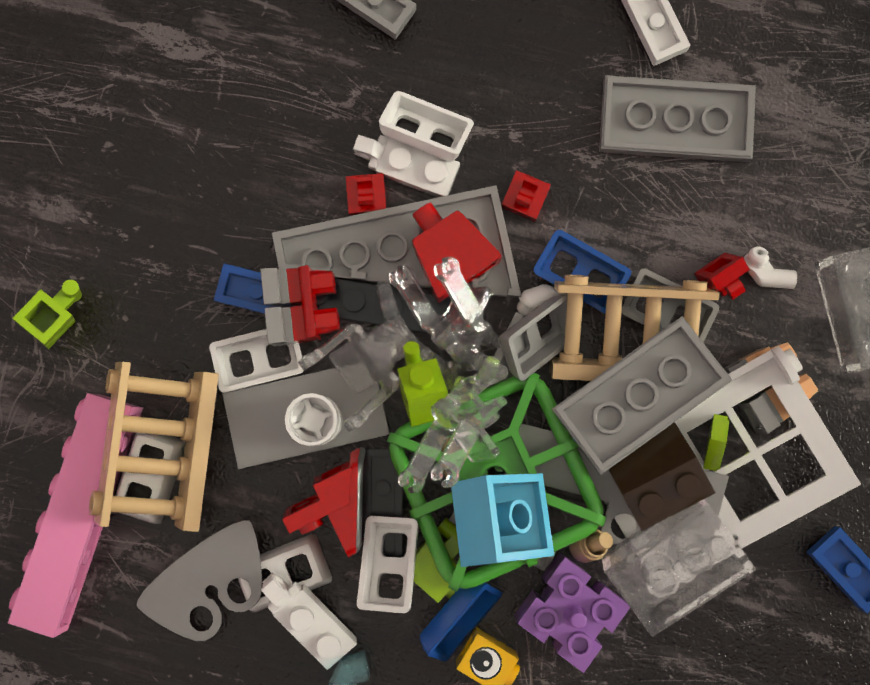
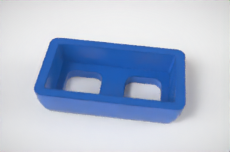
[534,230,631,313]
[420,582,503,662]

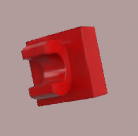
[501,170,551,222]
[346,173,387,216]
[694,253,750,300]

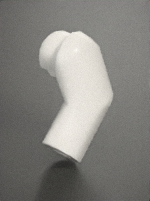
[744,247,797,289]
[517,284,568,316]

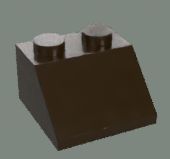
[609,422,716,531]

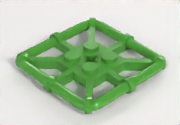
[387,373,607,592]

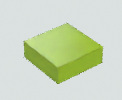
[703,414,730,472]

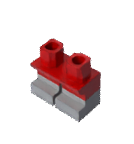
[260,265,340,347]

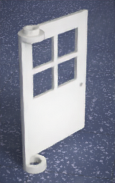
[569,346,861,593]

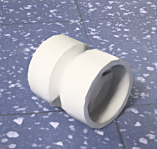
[285,393,343,446]

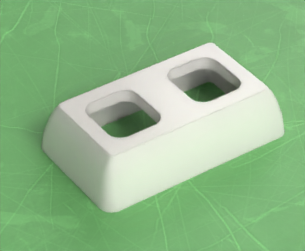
[379,91,474,162]
[209,329,305,393]
[115,433,185,524]
[357,516,419,613]
[238,534,332,612]

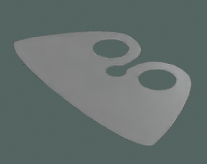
[137,521,262,641]

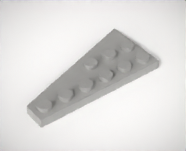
[272,185,521,298]

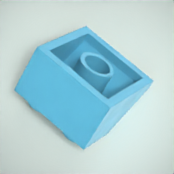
[451,473,554,567]

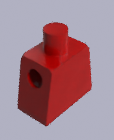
[412,202,502,303]

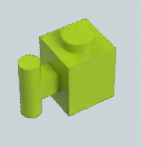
[12,280,82,349]
[397,341,450,427]
[413,518,459,603]

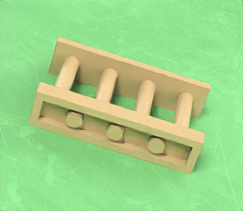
[549,275,719,381]
[89,362,219,532]

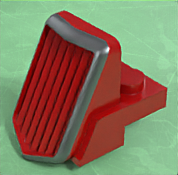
[282,447,366,558]

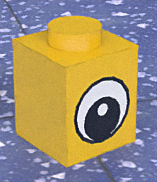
[456,626,520,685]

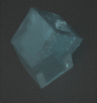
[328,651,370,685]

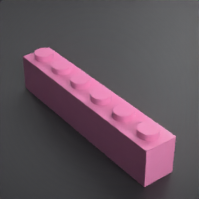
[8,393,143,638]

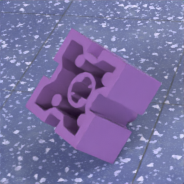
[514,552,631,673]

